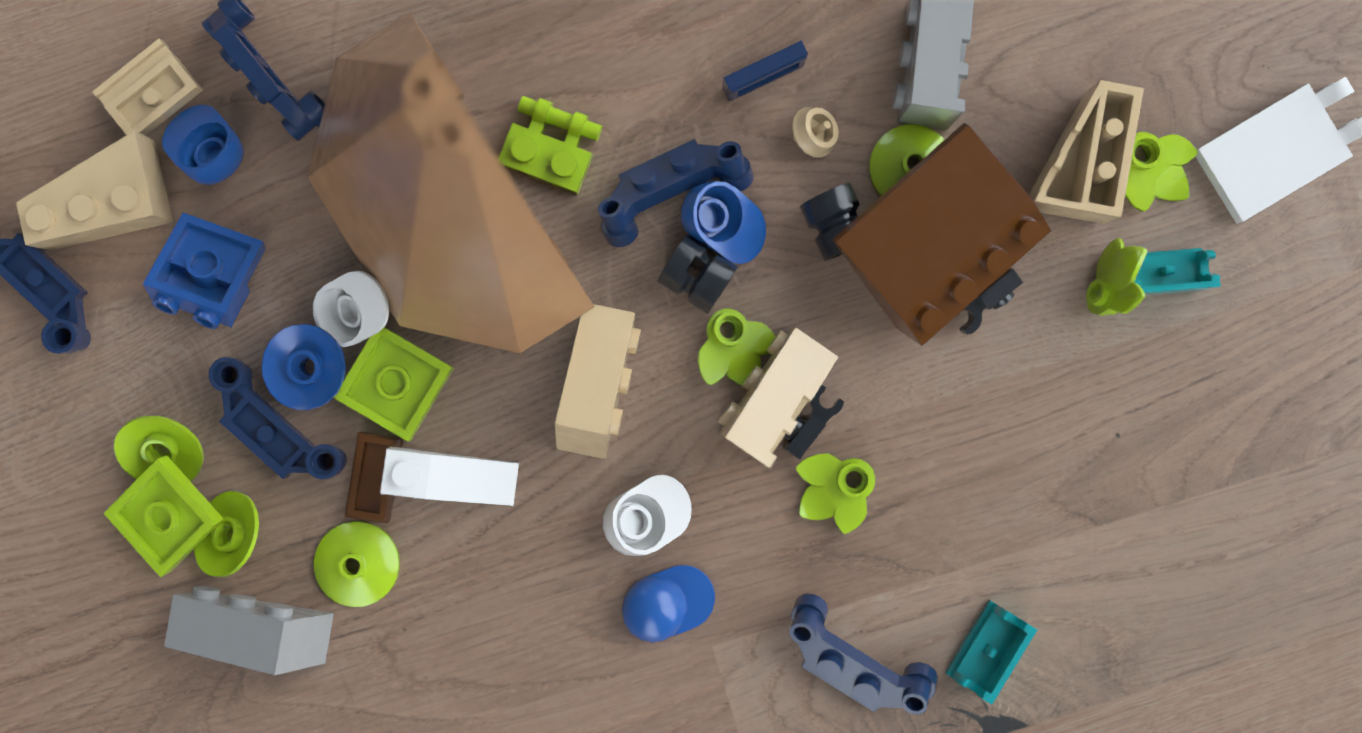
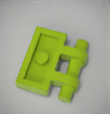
[498,96,603,195]

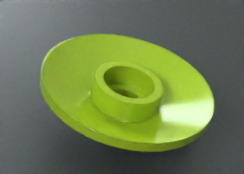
[869,124,944,196]
[114,416,204,482]
[194,491,259,577]
[314,521,400,607]

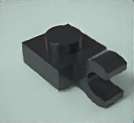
[958,268,1023,335]
[783,385,844,460]

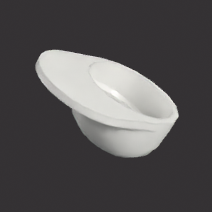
[313,271,389,347]
[603,475,692,556]

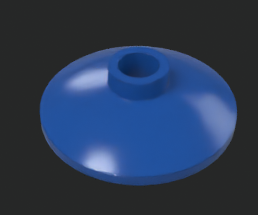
[262,324,346,410]

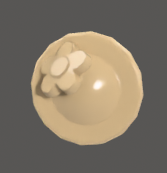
[792,107,839,158]

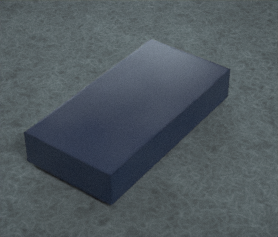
[722,40,808,101]

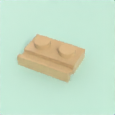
[92,38,203,136]

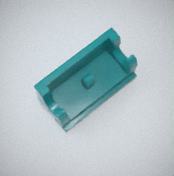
[1135,248,1221,295]
[945,600,1038,705]

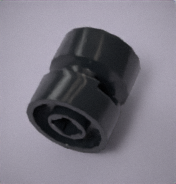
[800,183,860,261]
[657,235,737,314]

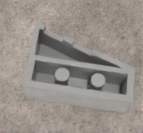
[892,0,974,130]
[164,586,334,675]

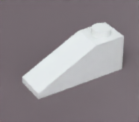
[380,447,519,506]

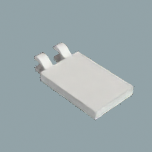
[1195,77,1362,224]

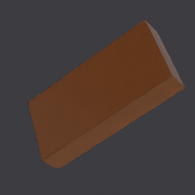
[344,432,403,523]

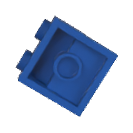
[143,213,266,329]

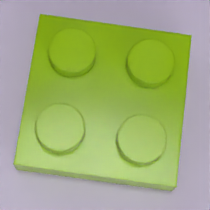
[334,327,454,442]
[103,455,224,578]

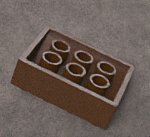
[832,123,1051,346]

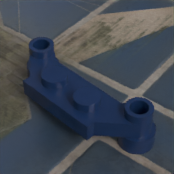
[201,0,325,141]
[598,139,754,247]
[0,233,91,354]
[208,357,347,479]
[789,594,938,715]

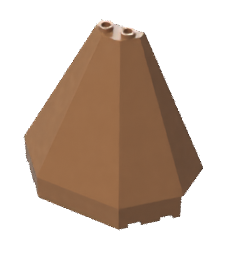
[307,12,595,354]

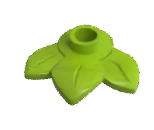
[1125,132,1198,212]
[1086,238,1148,316]
[698,308,775,386]
[796,453,875,534]

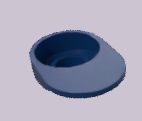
[162,105,244,185]
[680,182,766,264]
[622,565,715,643]

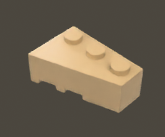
[1029,80,1144,224]
[16,130,173,251]
[555,304,641,459]
[718,327,838,468]

